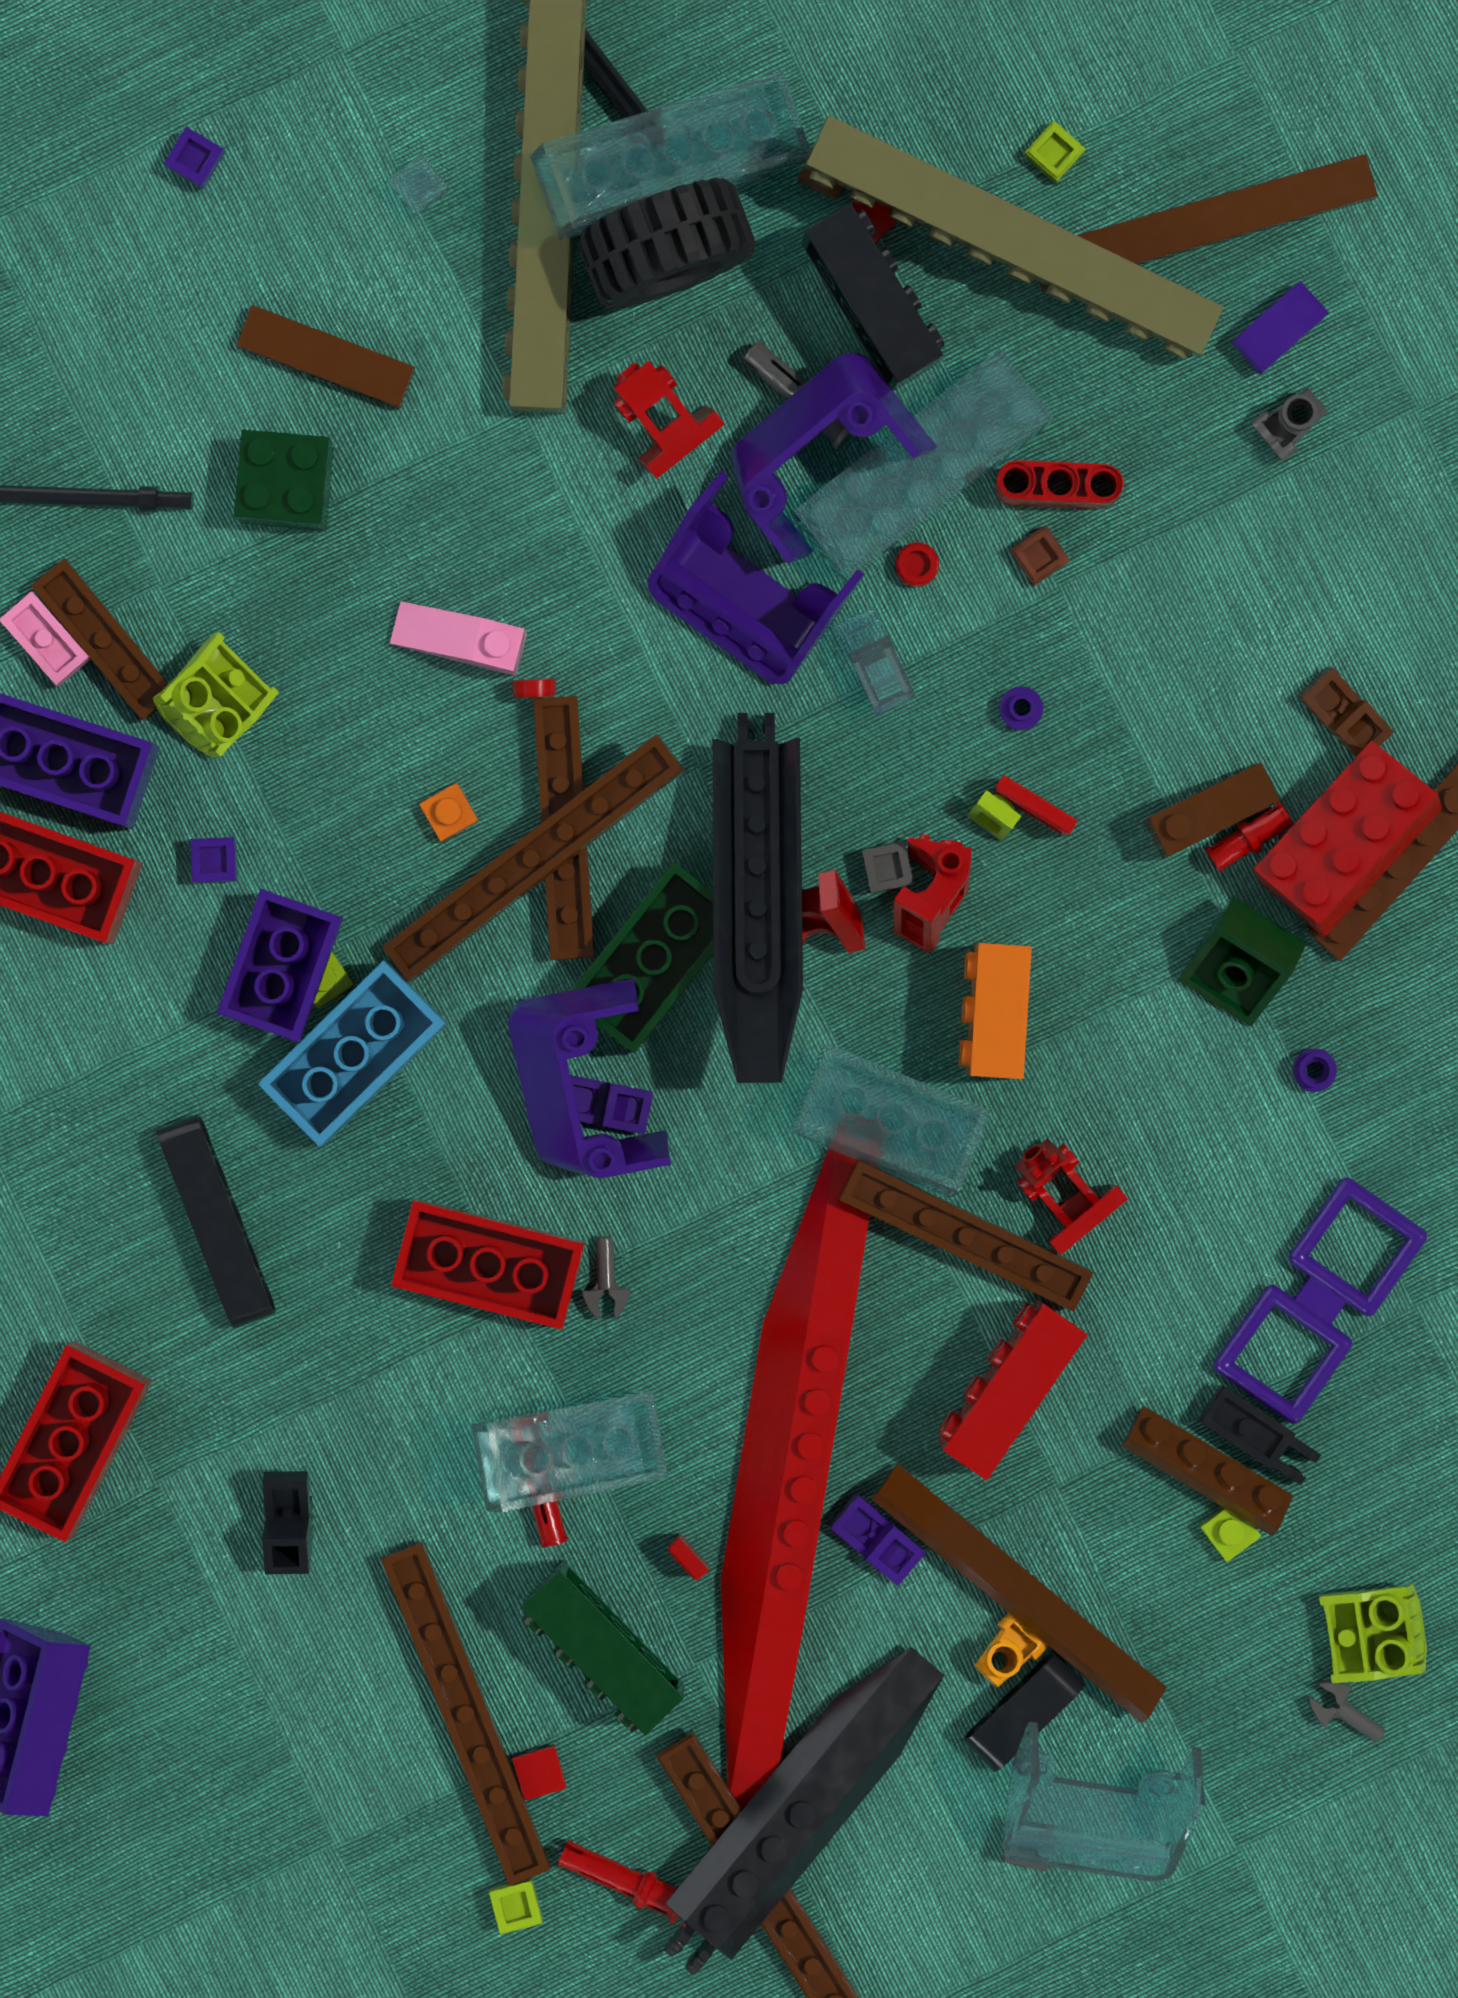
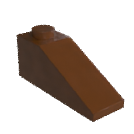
[1143,763,1280,859]

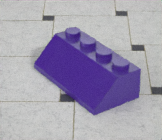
[0,1618,91,1817]

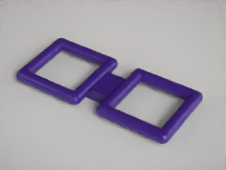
[1213,1177,1427,1424]

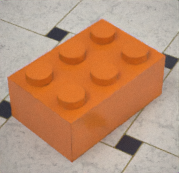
[958,943,1032,1079]

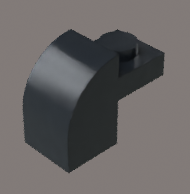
[262,1471,313,1575]

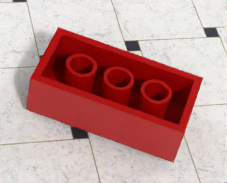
[1253,741,1442,938]
[0,812,143,945]
[391,1199,586,1330]
[937,1299,1088,1481]
[0,1341,153,1543]

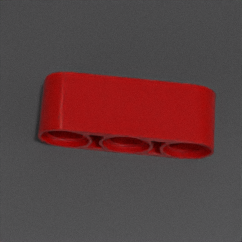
[994,460,1124,509]

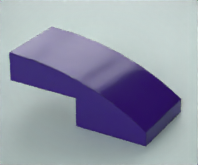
[1231,281,1329,375]
[570,1075,653,1135]
[827,1491,926,1586]

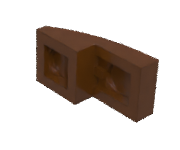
[1297,667,1394,757]

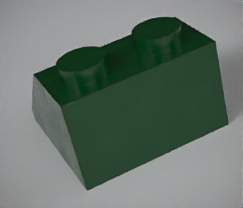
[1178,896,1307,1027]

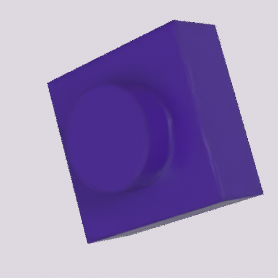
[164,127,226,189]
[190,837,238,883]

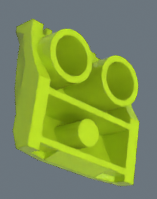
[153,632,279,759]
[1319,1584,1427,1683]

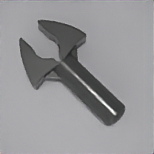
[582,1236,631,1320]
[1307,1680,1385,1742]

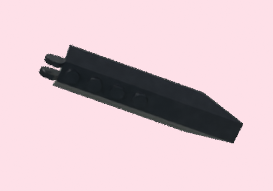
[712,713,803,1084]
[664,1647,944,1975]

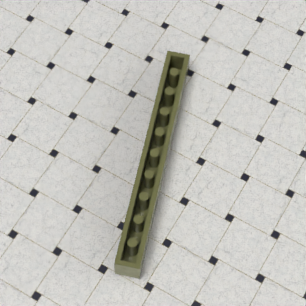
[503,0,587,413]
[803,115,1224,360]

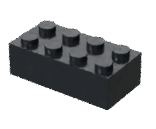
[801,203,945,391]

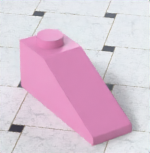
[390,601,527,676]

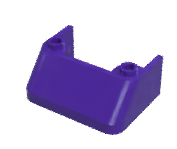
[731,352,937,564]
[648,471,864,684]
[508,978,671,1178]

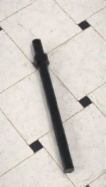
[0,485,194,513]

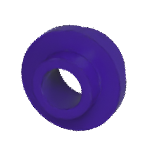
[999,686,1043,730]
[1292,1049,1337,1092]

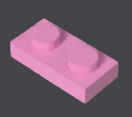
[0,591,91,687]

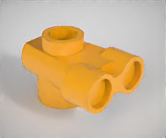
[974,1613,1049,1688]

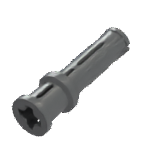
[742,340,853,451]

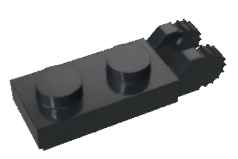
[1197,1384,1321,1486]

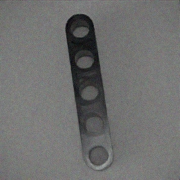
[157,1114,276,1329]

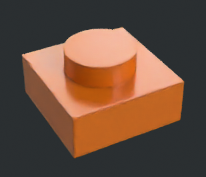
[419,783,479,843]

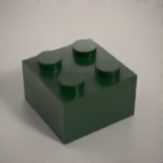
[234,429,334,531]

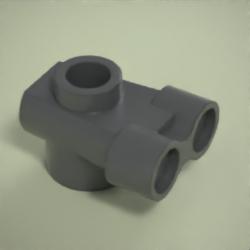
[1250,387,1328,462]

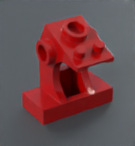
[613,361,725,479]
[894,834,972,954]
[802,870,865,953]
[1014,1138,1128,1255]

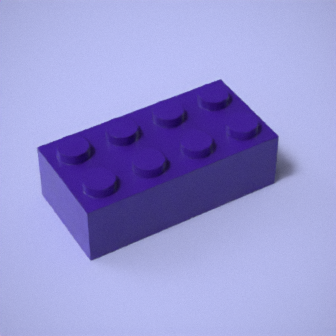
[0,693,160,829]

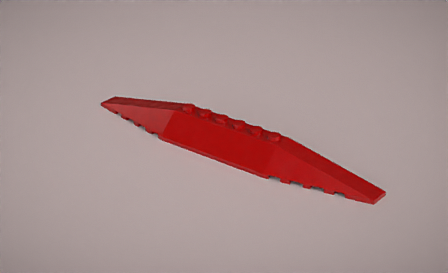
[721,1115,884,1807]

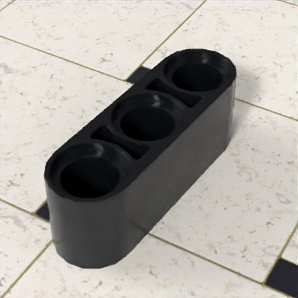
[963,1652,1085,1772]

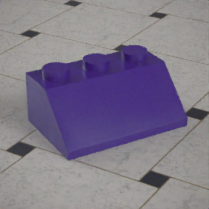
[217,889,343,1043]

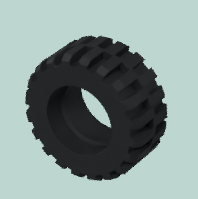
[578,178,756,309]

